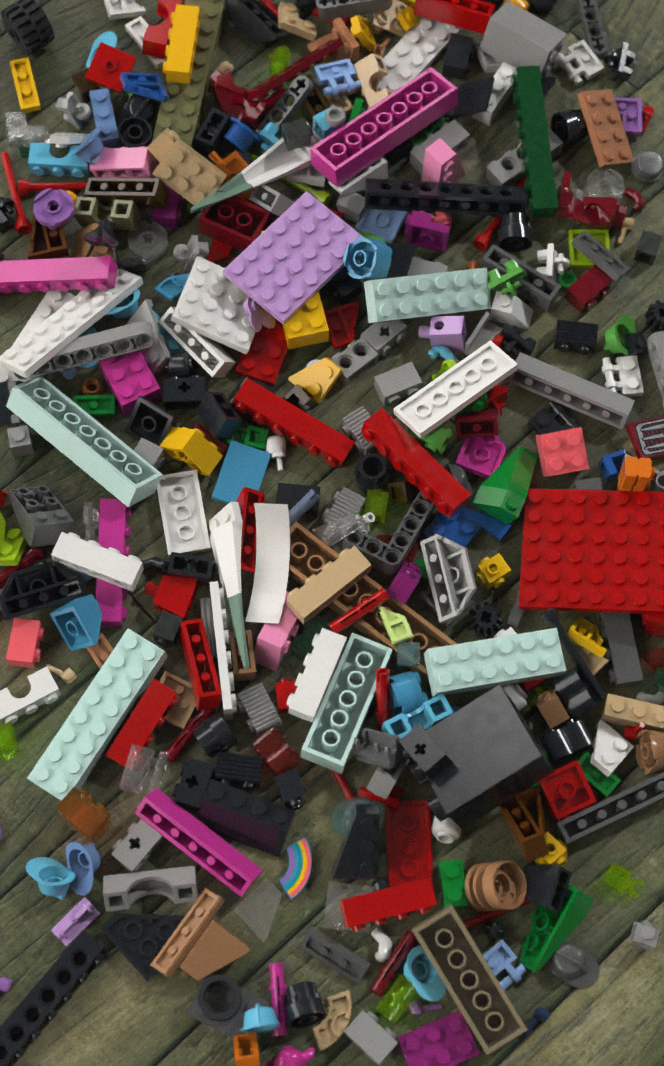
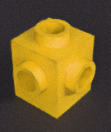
[476,553,511,589]
[535,832,567,867]

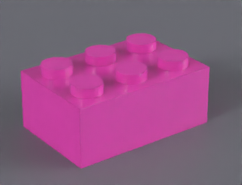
[97,350,162,416]

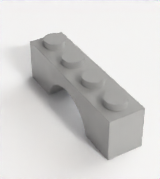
[103,866,198,912]

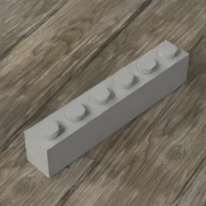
[507,352,635,430]

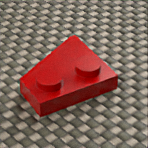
[324,301,359,351]

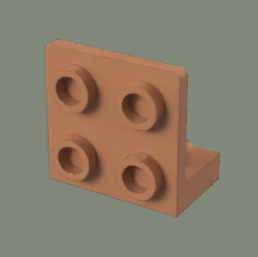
[307,17,360,65]

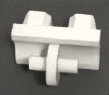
[537,243,570,283]

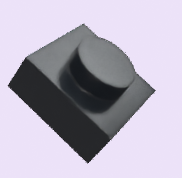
[624,333,648,356]

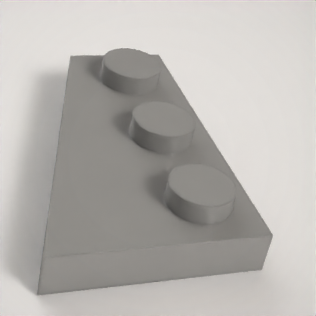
[126,299,170,372]

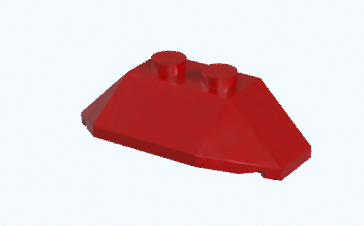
[236,487,267,574]

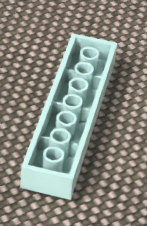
[6,376,163,507]
[27,628,168,806]

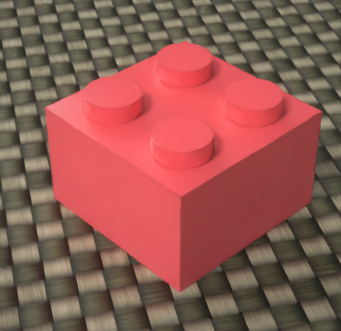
[535,427,589,477]

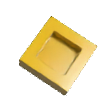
[395,5,420,32]

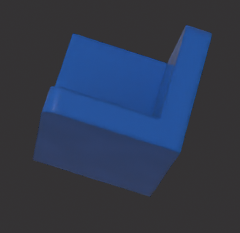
[598,449,627,482]

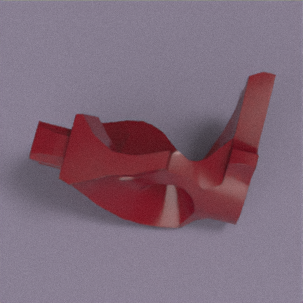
[210,70,286,129]
[556,171,627,233]

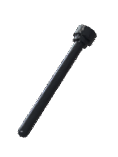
[540,606,606,700]

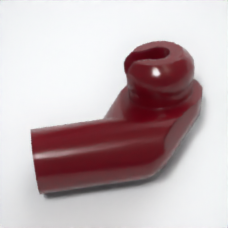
[623,187,646,213]

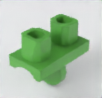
[488,259,527,296]

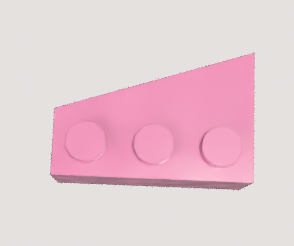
[421,138,466,183]
[89,146,159,178]
[254,591,300,672]

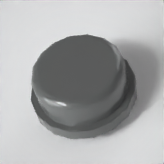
[631,150,664,183]

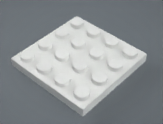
[170,256,256,354]

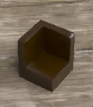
[72,69,100,104]
[282,384,317,412]
[387,476,420,503]

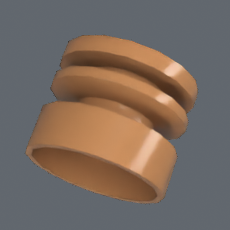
[465,860,527,912]

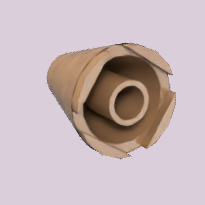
[635,729,664,774]

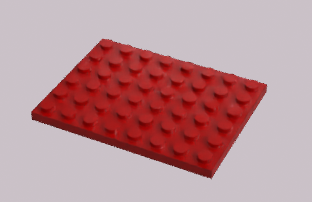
[519,489,664,615]

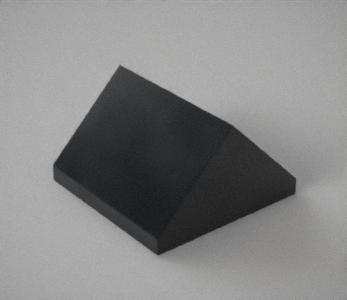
[125,395,177,446]

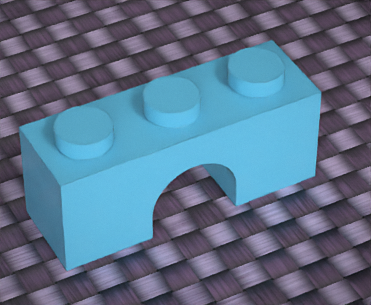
[28,143,90,178]
[381,693,454,740]

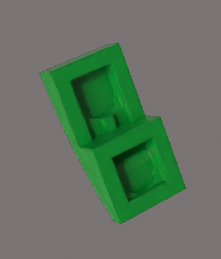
[223,425,269,450]

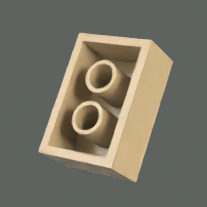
[152,138,227,211]

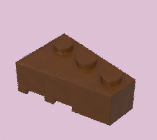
[27,205,69,260]
[499,786,549,863]

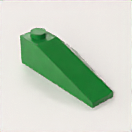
[472,445,538,525]
[519,884,595,973]

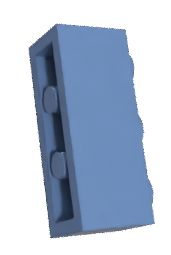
[89,88,120,148]

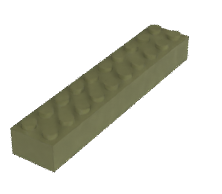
[152,0,227,163]

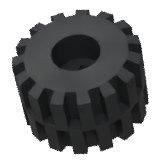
[1,0,55,56]

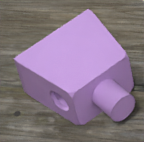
[418,316,467,352]

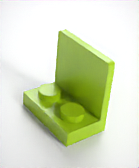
[0,511,27,566]

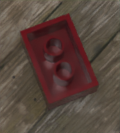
[199,196,271,251]

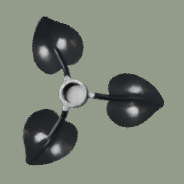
[63,220,151,274]

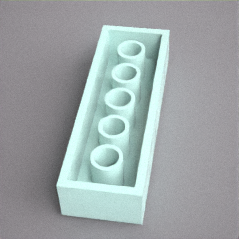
[364,268,491,323]
[424,628,566,697]
[300,633,393,774]

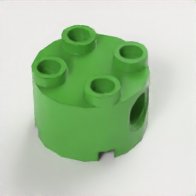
[407,423,453,460]

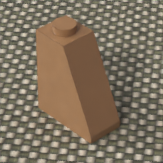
[179,918,250,981]

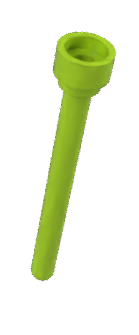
[251,154,332,207]

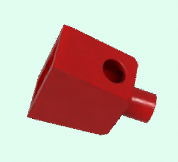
[144,575,199,621]

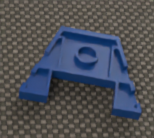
[423,507,512,547]

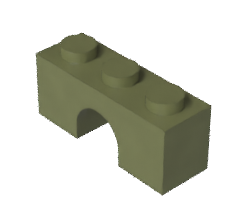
[74,196,141,231]

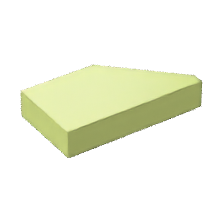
[378,606,413,645]

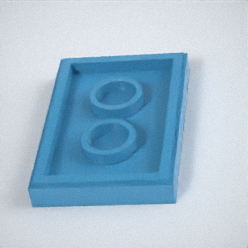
[211,440,271,504]

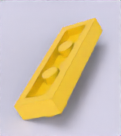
[10,57,41,114]

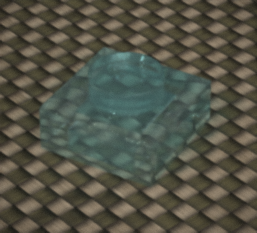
[397,642,420,666]

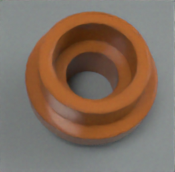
[82,378,103,395]

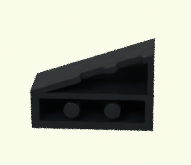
[384,243,416,279]
[332,804,379,879]

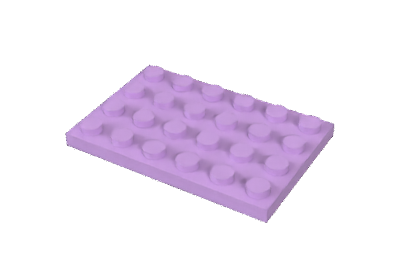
[223,191,363,325]

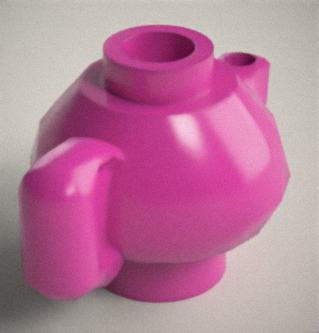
[263,1046,315,1066]

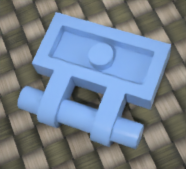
[313,59,361,96]
[483,940,527,993]

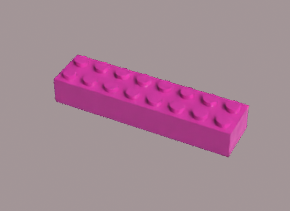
[310,67,458,187]

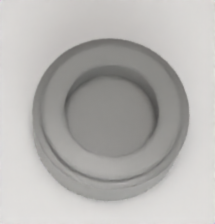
[325,106,345,127]

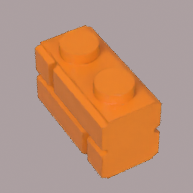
[618,456,655,491]

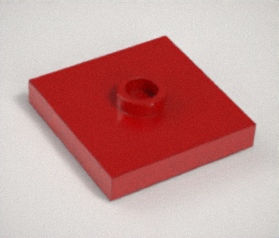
[85,42,137,94]

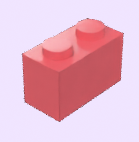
[6,618,45,669]

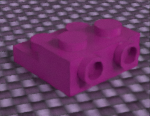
[404,210,450,253]

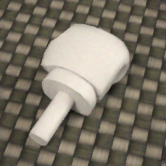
[264,435,286,471]

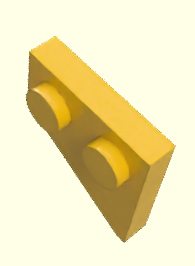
[350,15,376,52]
[288,357,343,403]
[567,616,607,658]

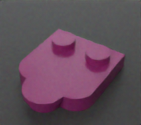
[455,435,506,479]

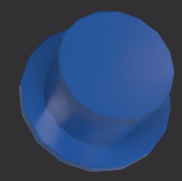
[224,117,262,153]

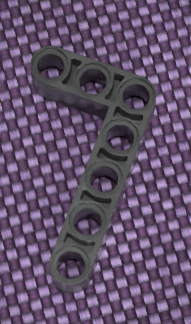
[342,491,436,575]

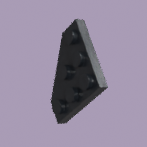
[101,913,185,982]

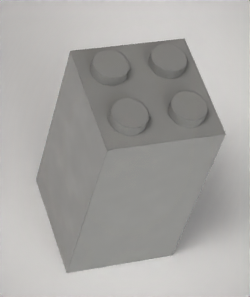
[480,1,567,79]

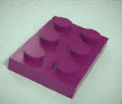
[397,1010,480,1066]

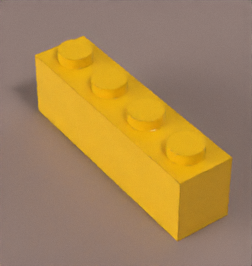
[163,4,201,84]

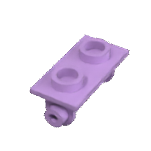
[51,897,100,947]

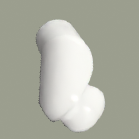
[355,512,375,534]
[371,926,392,963]

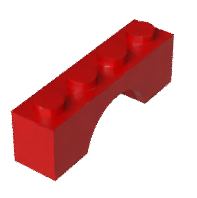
[142,0,185,59]

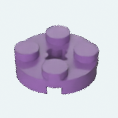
[33,188,75,230]

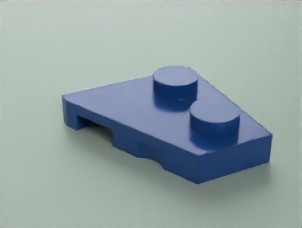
[120,72,168,103]

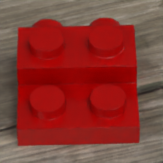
[538,760,596,822]

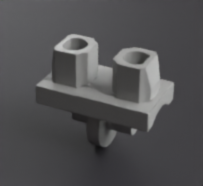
[55,92,91,130]
[173,235,209,271]

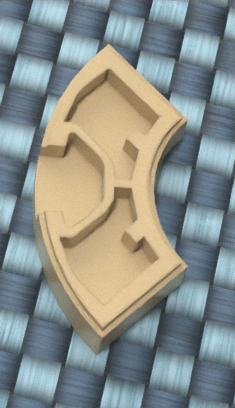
[313,990,352,1052]

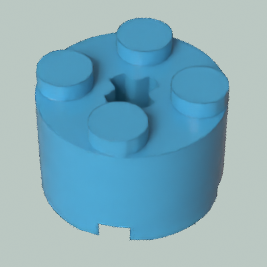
[343,237,392,281]
[389,671,428,716]

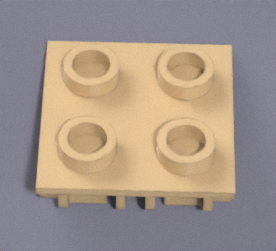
[372,0,409,37]

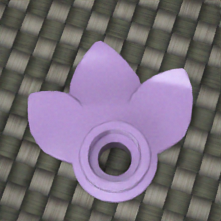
[243,297,275,332]

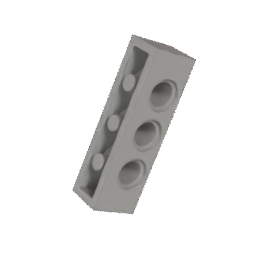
[485,127,563,186]

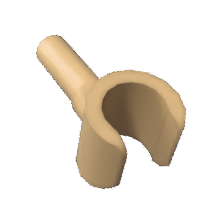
[617,217,634,244]
[46,664,77,684]

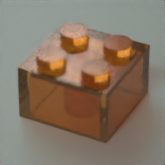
[56,787,112,845]

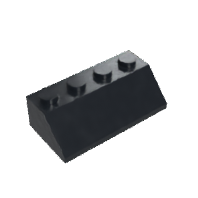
[197,779,296,858]

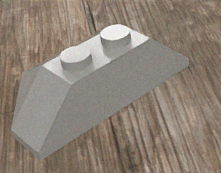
[420,534,477,623]

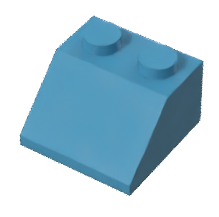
[50,594,102,651]

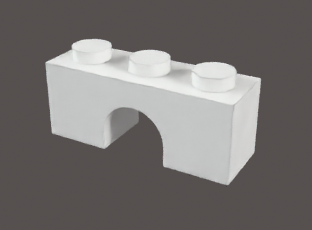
[0,667,61,725]

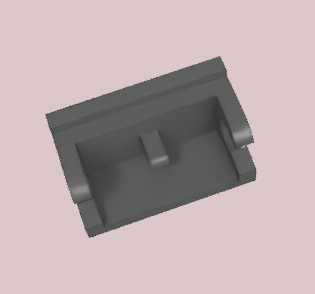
[354,728,404,769]

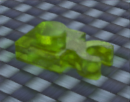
[601,861,645,898]

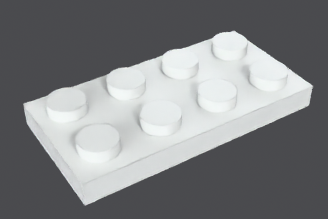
[157,469,211,558]

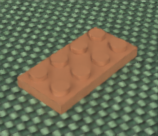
[577,89,633,168]

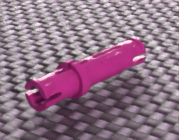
[268,963,287,1036]

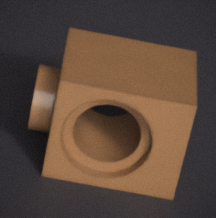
[534,690,570,729]

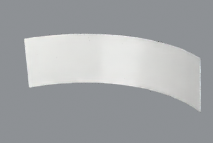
[245,503,290,624]

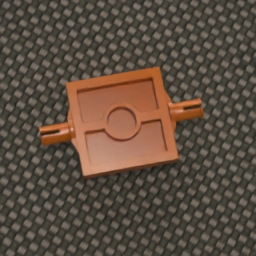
[208,150,258,205]

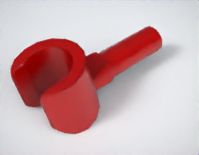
[642,105,654,133]
[623,722,645,741]

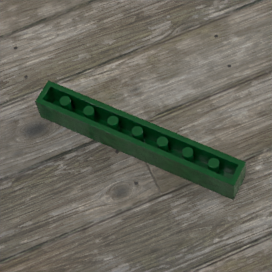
[511,66,558,218]

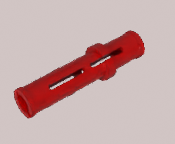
[328,588,390,634]
[374,668,392,732]

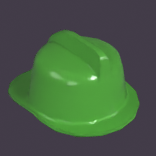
[603,315,638,355]

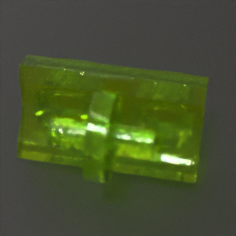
[268,46,291,76]
[376,975,417,1024]

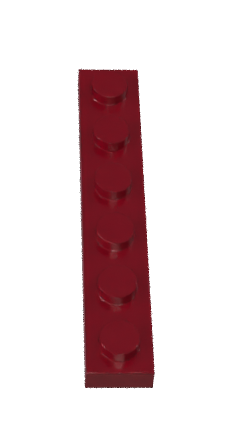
[247,37,344,100]

